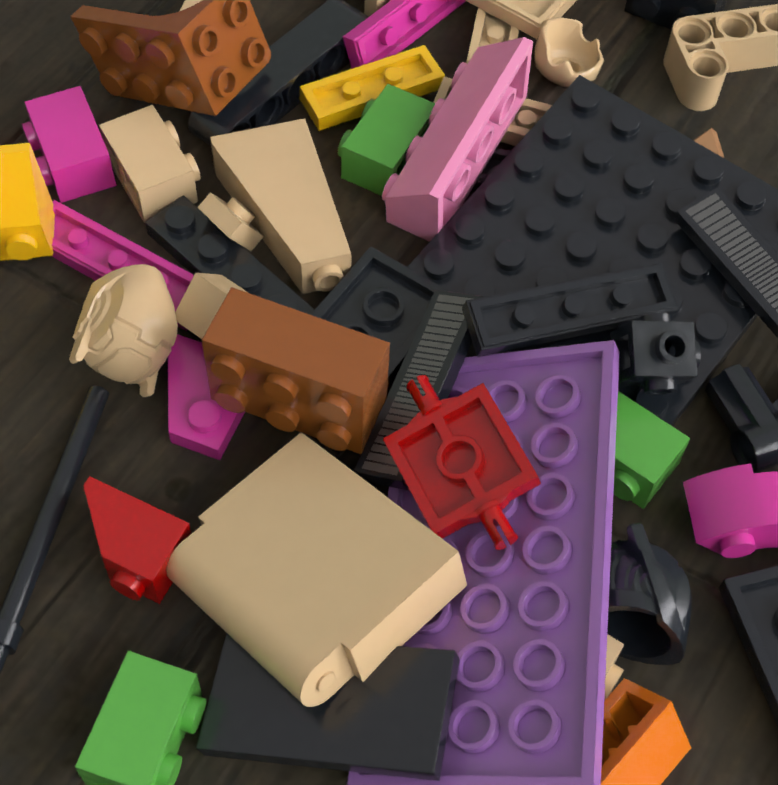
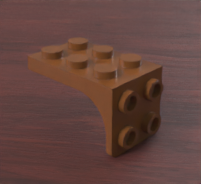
[70,0,271,116]

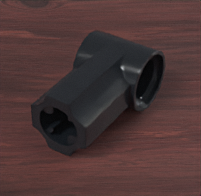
[705,364,778,473]

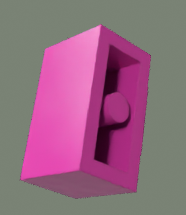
[22,86,116,203]

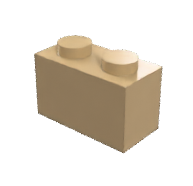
[99,105,201,223]

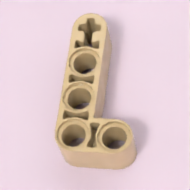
[663,4,778,111]

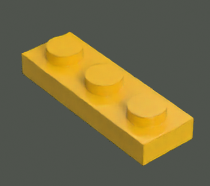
[299,45,445,131]

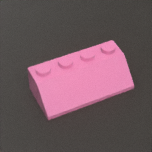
[382,37,533,242]

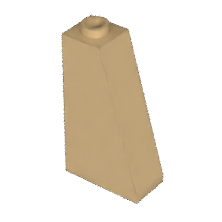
[210,118,351,294]

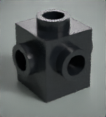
[610,313,701,395]

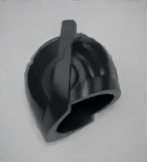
[607,523,692,665]

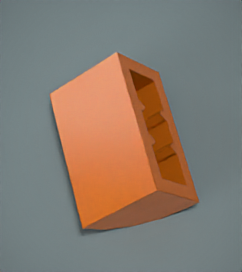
[601,678,691,785]

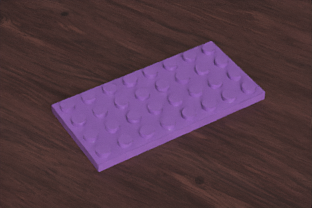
[347,340,620,785]

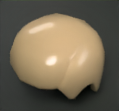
[534,17,604,87]

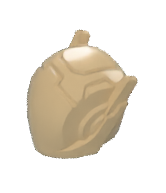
[69,264,178,397]

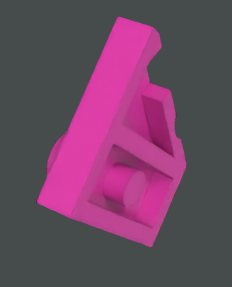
[168,334,245,460]

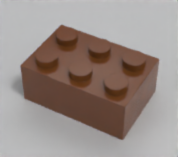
[202,287,390,454]

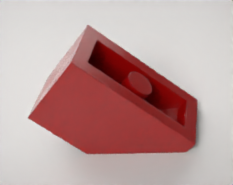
[83,476,192,604]

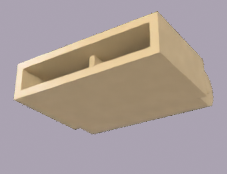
[167,432,467,707]

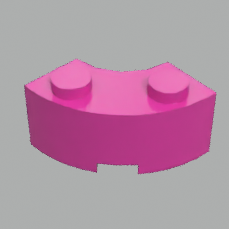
[683,463,778,558]

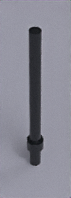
[0,385,109,675]

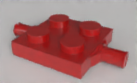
[383,375,541,550]

